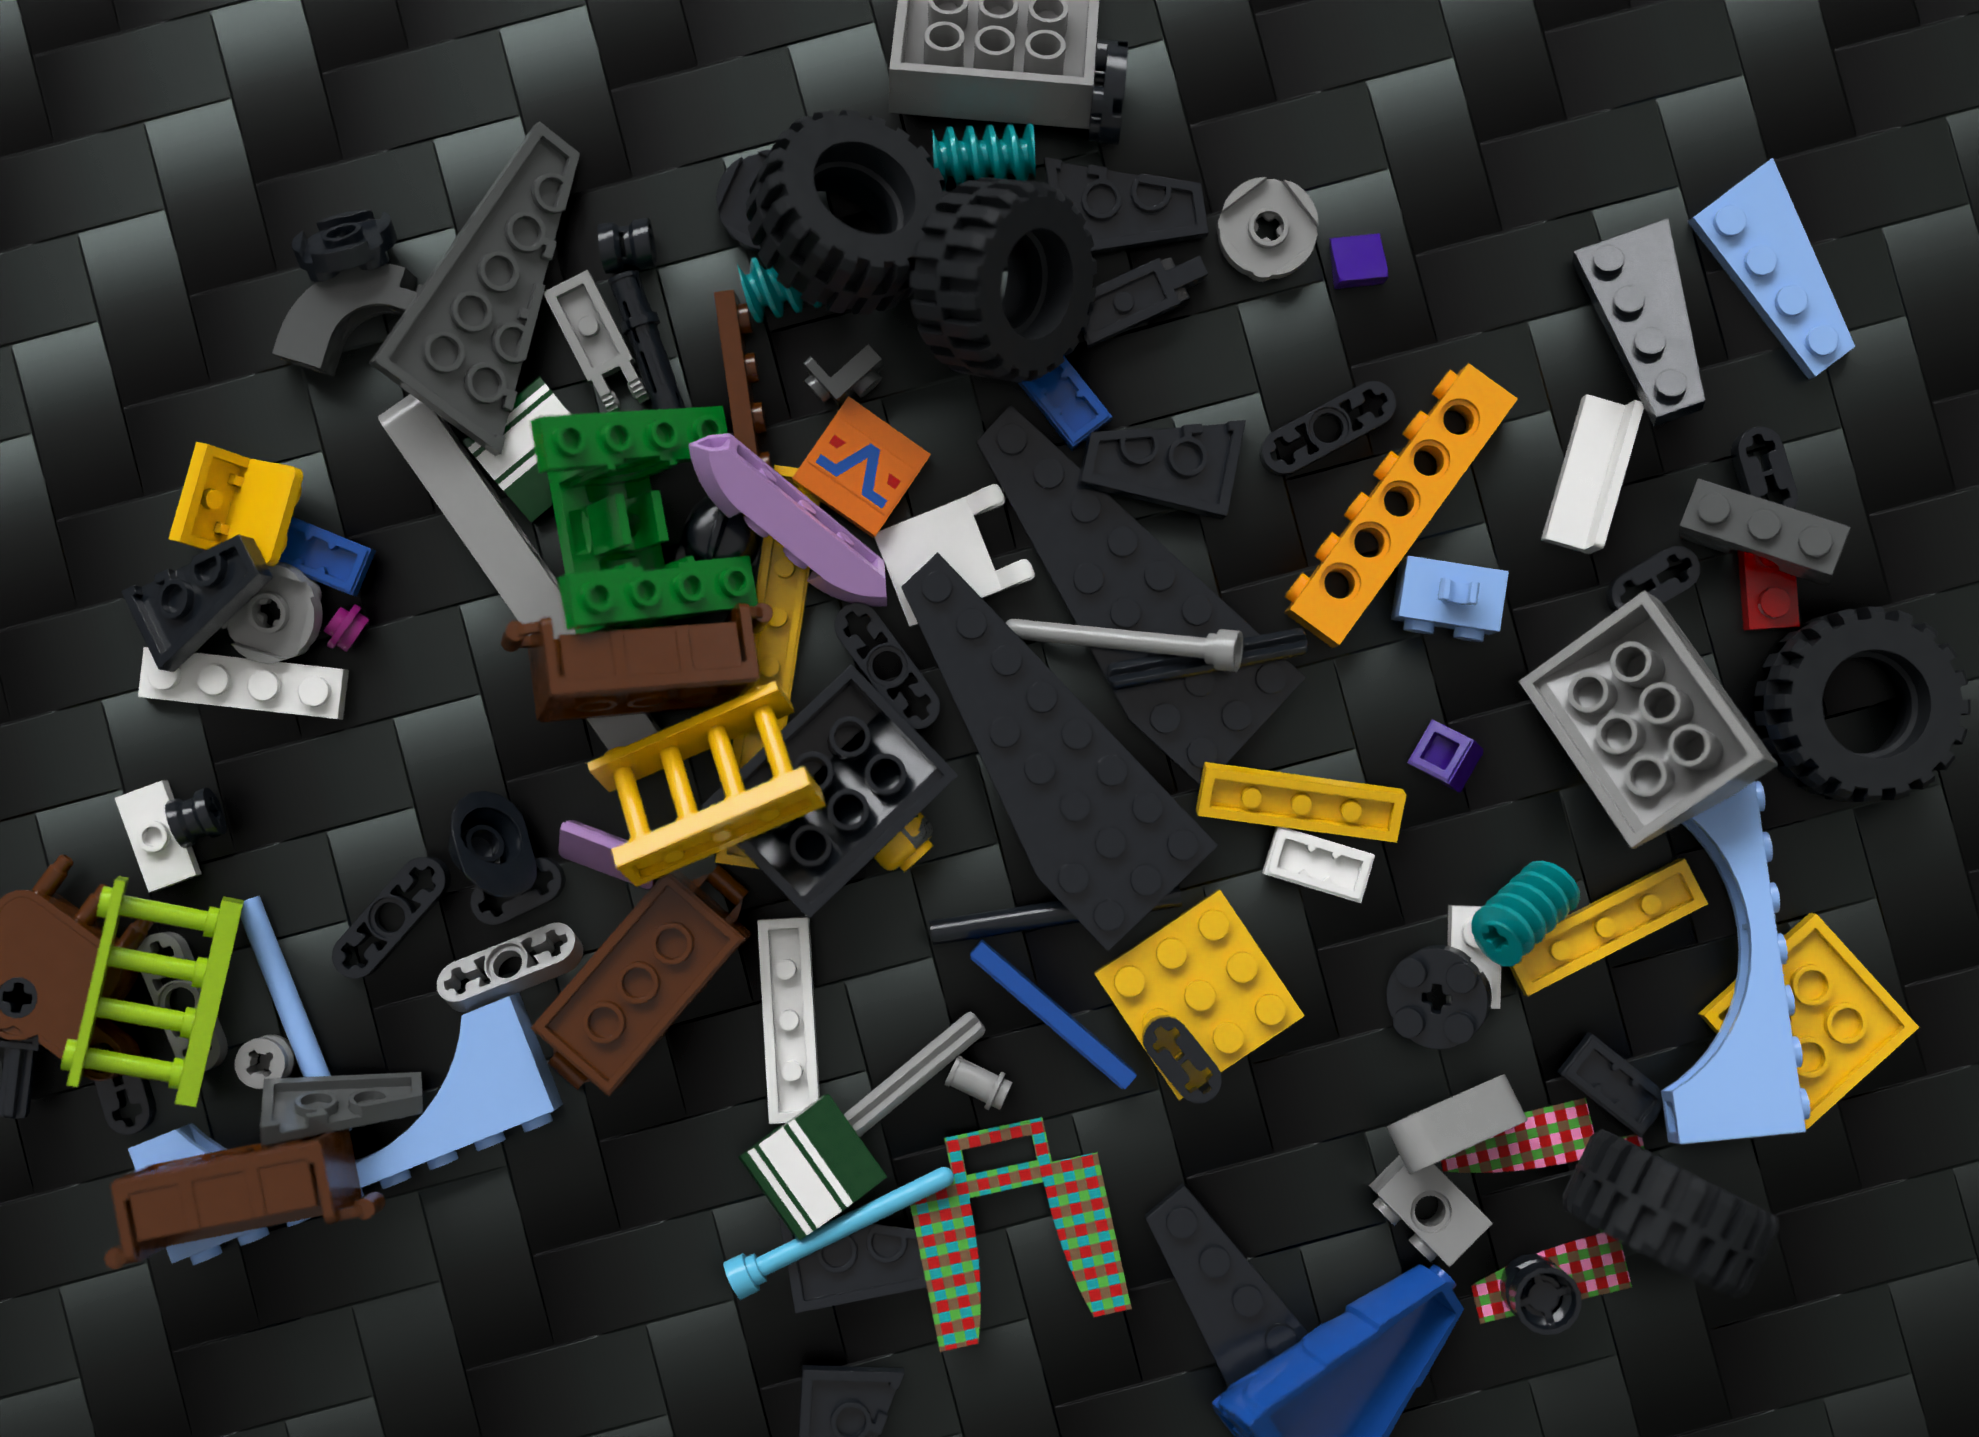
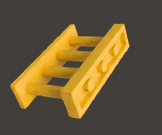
[587,681,826,887]

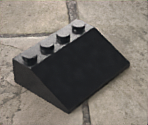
[701,664,958,919]

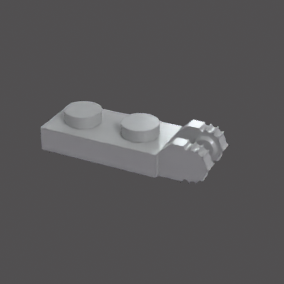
[543,270,650,412]

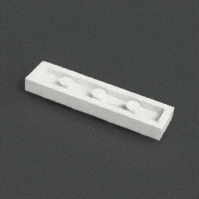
[138,647,349,720]
[757,917,820,1124]

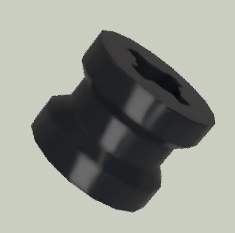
[165,788,227,848]

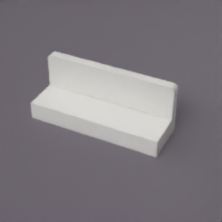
[1541,394,1644,554]

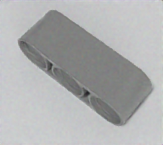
[1387,1074,1528,1175]

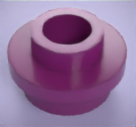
[324,604,369,652]

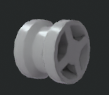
[235,1034,297,1089]

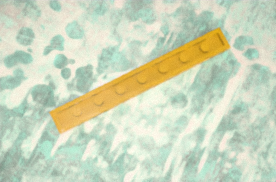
[715,465,820,869]

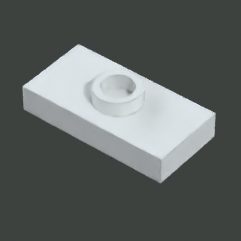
[115,780,202,893]
[1262,826,1375,903]

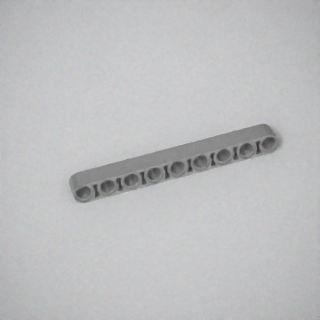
[378,394,662,750]

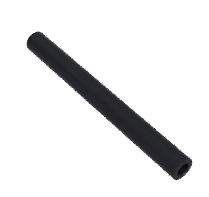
[929,884,1182,945]

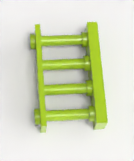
[61,876,244,1107]

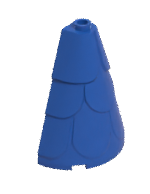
[1212,1264,1464,1437]

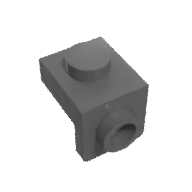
[803,344,884,407]

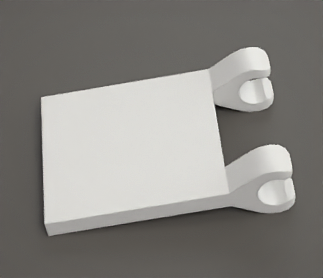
[875,484,1035,627]

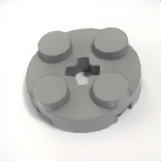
[1216,177,1318,282]
[222,562,323,664]

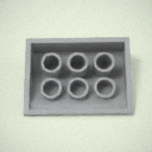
[889,0,1099,129]
[1519,590,1778,849]

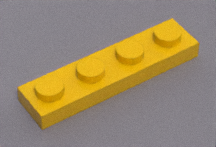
[1196,762,1406,843]
[1509,858,1708,996]

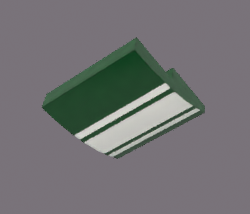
[462,376,572,523]
[738,1093,887,1241]

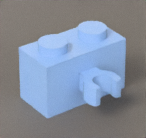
[1391,556,1509,642]

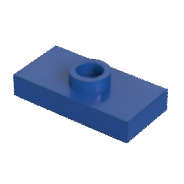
[1018,355,1112,450]
[279,517,376,597]

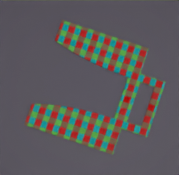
[910,1117,1132,1352]

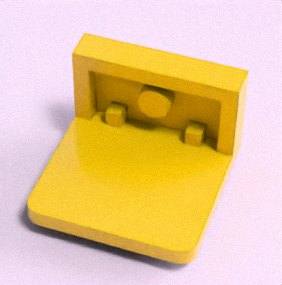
[168,442,303,567]

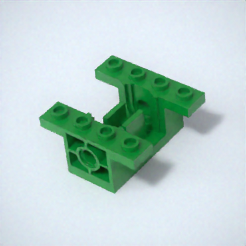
[530,406,758,634]

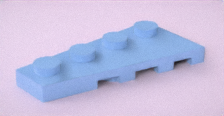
[1688,158,1855,380]

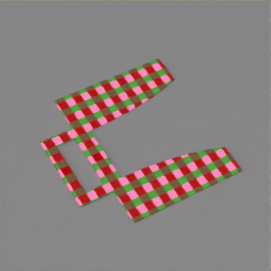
[1441,1098,1645,1324]

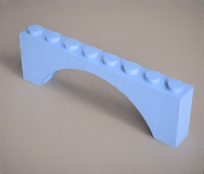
[1661,781,1810,1144]
[128,992,563,1265]

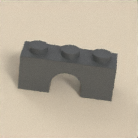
[1680,478,1850,587]

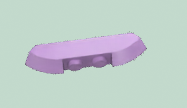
[689,434,887,607]

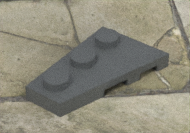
[261,1072,423,1146]

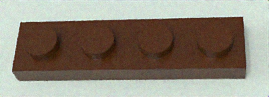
[714,289,773,468]

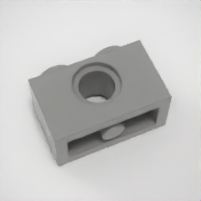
[1369,1155,1493,1267]

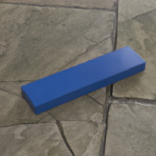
[970,939,1137,1089]

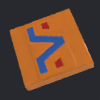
[790,396,931,538]

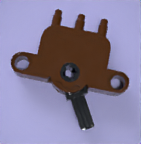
[0,854,154,1119]

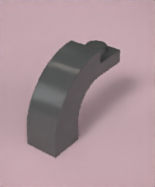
[272,264,423,377]

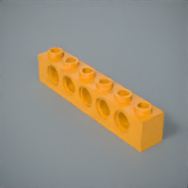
[1284,363,1518,648]

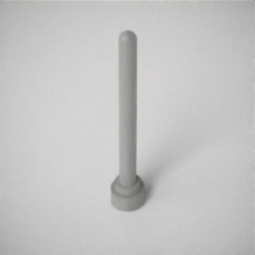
[1006,619,1243,672]

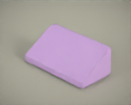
[558,820,657,889]

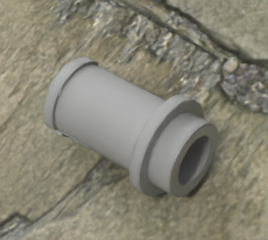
[945,1055,1013,1110]

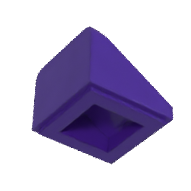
[1329,233,1389,289]
[1407,719,1483,792]

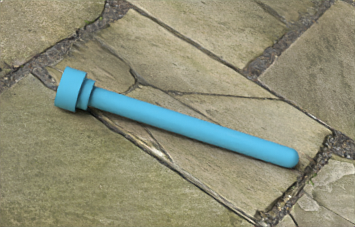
[724,1167,954,1300]

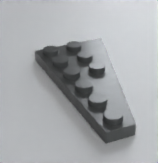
[369,121,580,456]

